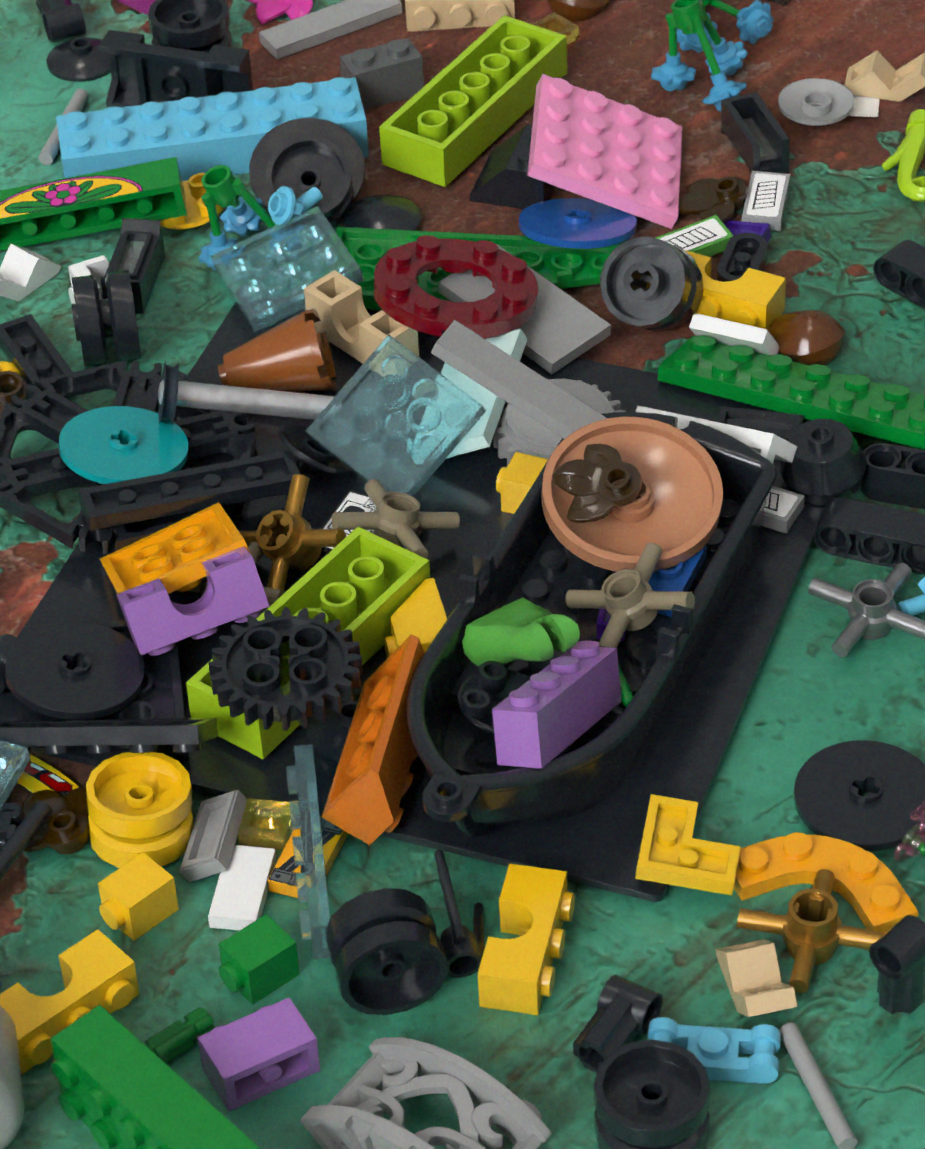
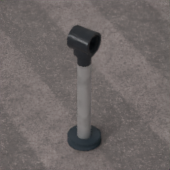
[158,361,403,443]

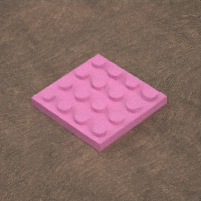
[527,74,682,229]

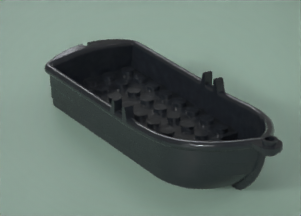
[406,412,777,837]

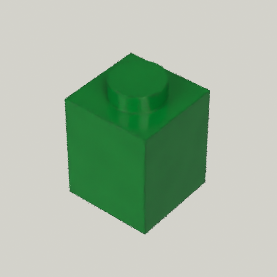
[219,914,300,1005]

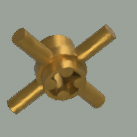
[239,474,346,590]
[737,869,885,993]

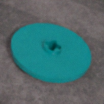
[59,406,188,484]

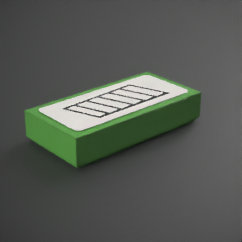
[656,215,733,257]

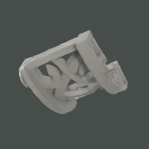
[300,1037,552,1149]

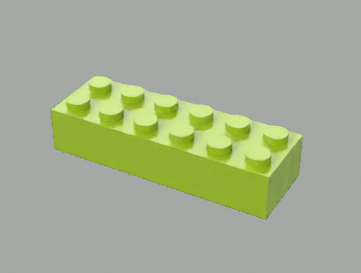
[379,15,567,187]
[186,527,430,759]

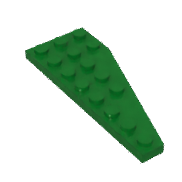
[322,227,625,311]

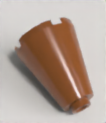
[218,309,337,392]

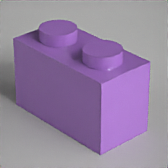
[198,997,320,1112]

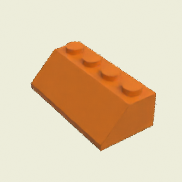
[322,634,424,845]

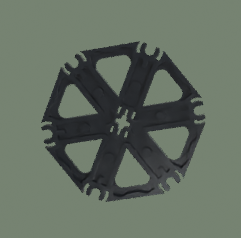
[0,360,257,554]

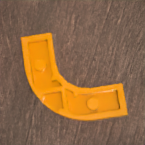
[734,832,918,933]

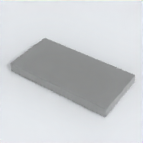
[439,245,611,374]

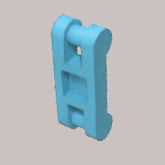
[647,1017,781,1084]

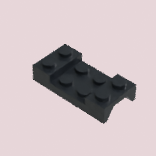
[98,30,253,108]

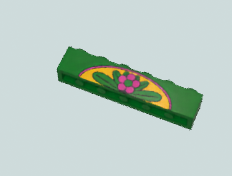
[0,157,187,251]

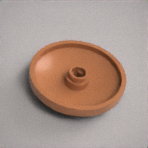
[541,417,723,572]

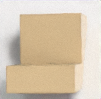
[844,50,925,102]
[715,939,797,1017]

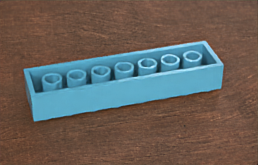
[56,77,369,181]

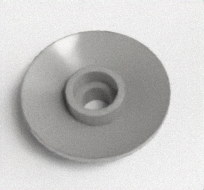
[778,78,854,126]

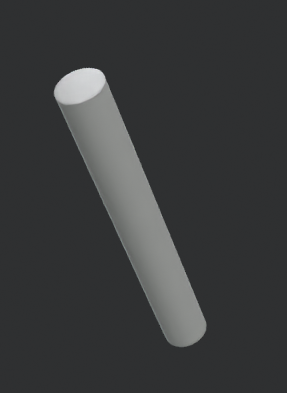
[38,89,89,165]
[779,1023,857,1149]

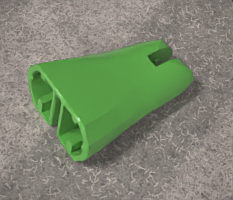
[462,598,580,666]

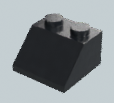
[470,125,556,209]

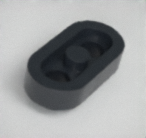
[717,233,768,282]

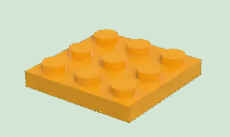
[100,502,251,594]

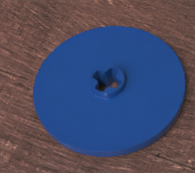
[519,198,637,249]

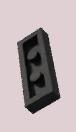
[0,314,72,385]

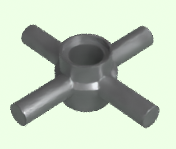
[808,563,925,657]

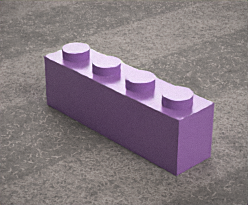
[492,641,621,769]

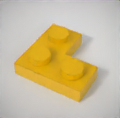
[635,794,740,896]

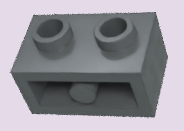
[339,38,424,110]

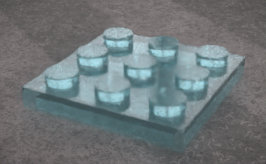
[210,206,364,332]
[306,335,486,496]

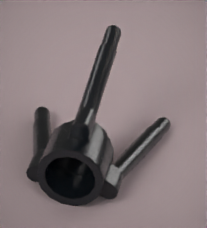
[434,850,485,978]

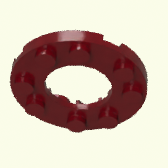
[374,235,538,338]

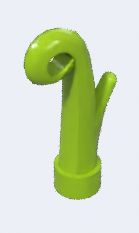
[882,109,925,202]

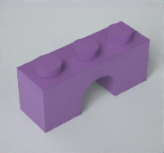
[116,546,270,656]

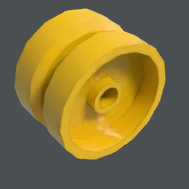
[86,752,193,868]

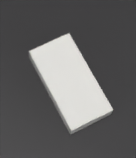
[689,314,780,356]
[208,845,276,930]

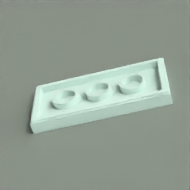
[410,328,527,466]

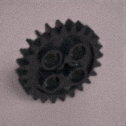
[209,607,363,731]

